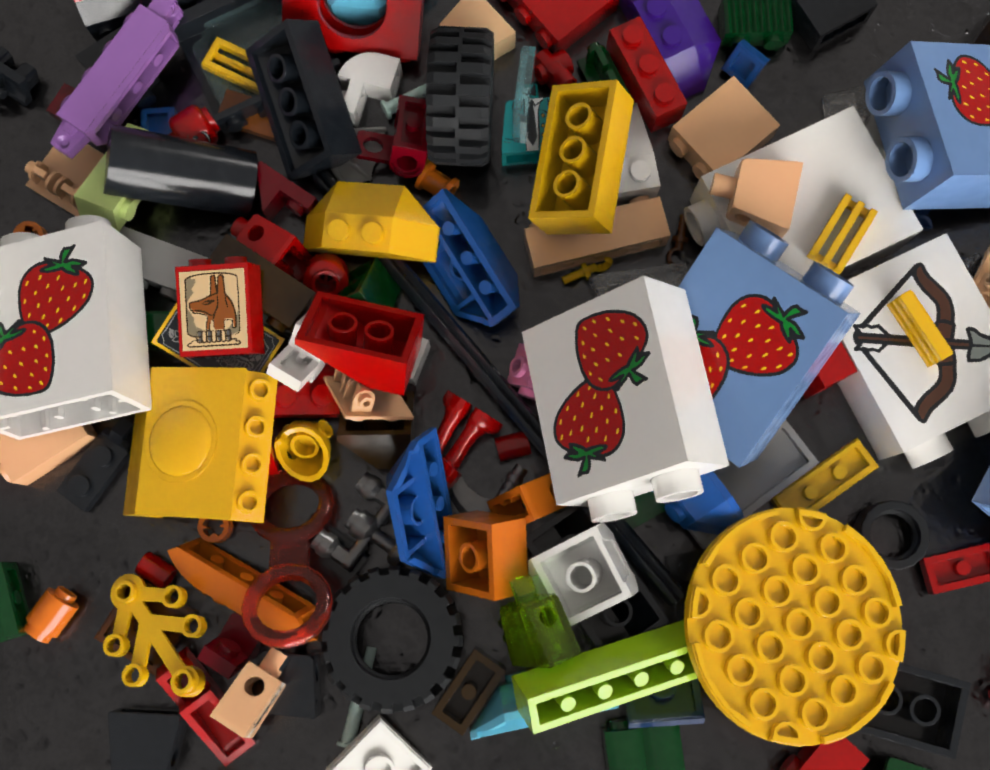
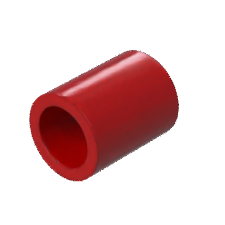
[494,431,531,462]
[135,551,178,588]

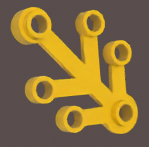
[103,574,207,697]

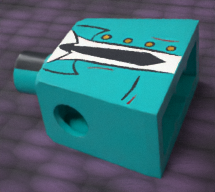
[501,82,550,166]

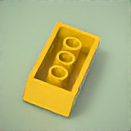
[528,79,634,235]

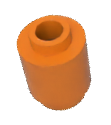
[23,586,79,643]

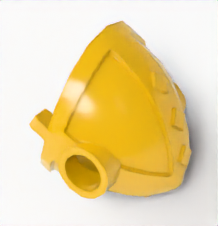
[274,419,333,482]

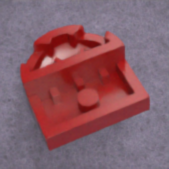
[266,363,340,418]

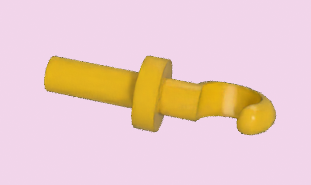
[561,257,613,285]

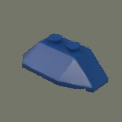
[422,189,520,327]
[386,427,453,579]
[651,471,744,535]

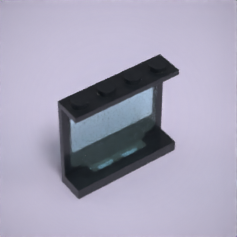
[174,0,342,135]

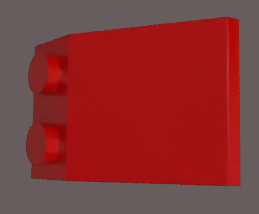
[295,291,424,396]

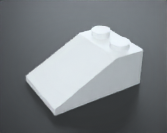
[616,103,661,206]

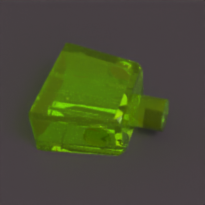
[499,574,581,668]

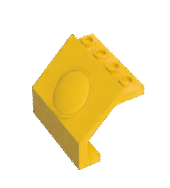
[123,367,278,523]

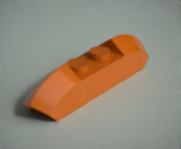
[167,537,322,643]

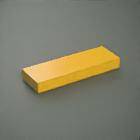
[770,437,879,511]

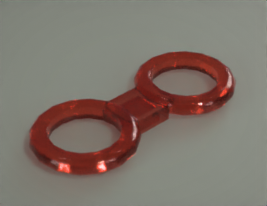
[241,470,334,649]

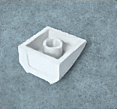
[528,523,639,630]

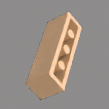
[523,195,671,278]

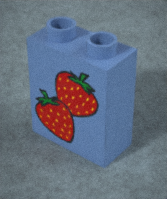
[864,41,990,210]
[678,220,861,468]

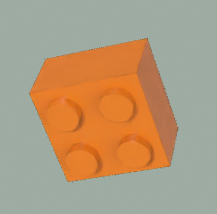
[443,510,529,601]

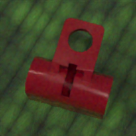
[356,94,428,178]

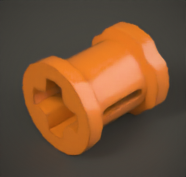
[415,162,460,196]

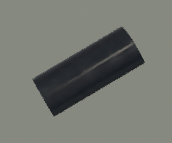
[103,124,258,217]

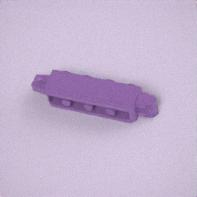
[50,0,184,159]

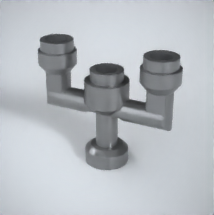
[310,472,400,572]

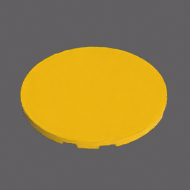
[684,507,906,747]

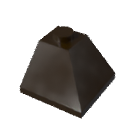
[337,391,415,469]

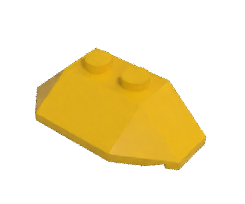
[303,181,440,263]

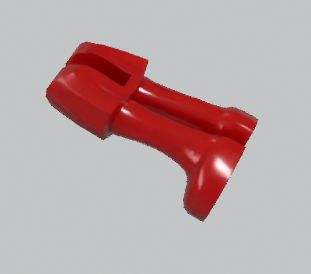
[437,390,503,491]

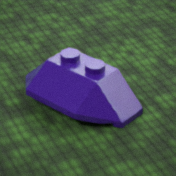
[618,0,721,100]

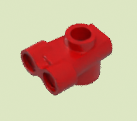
[533,49,577,90]

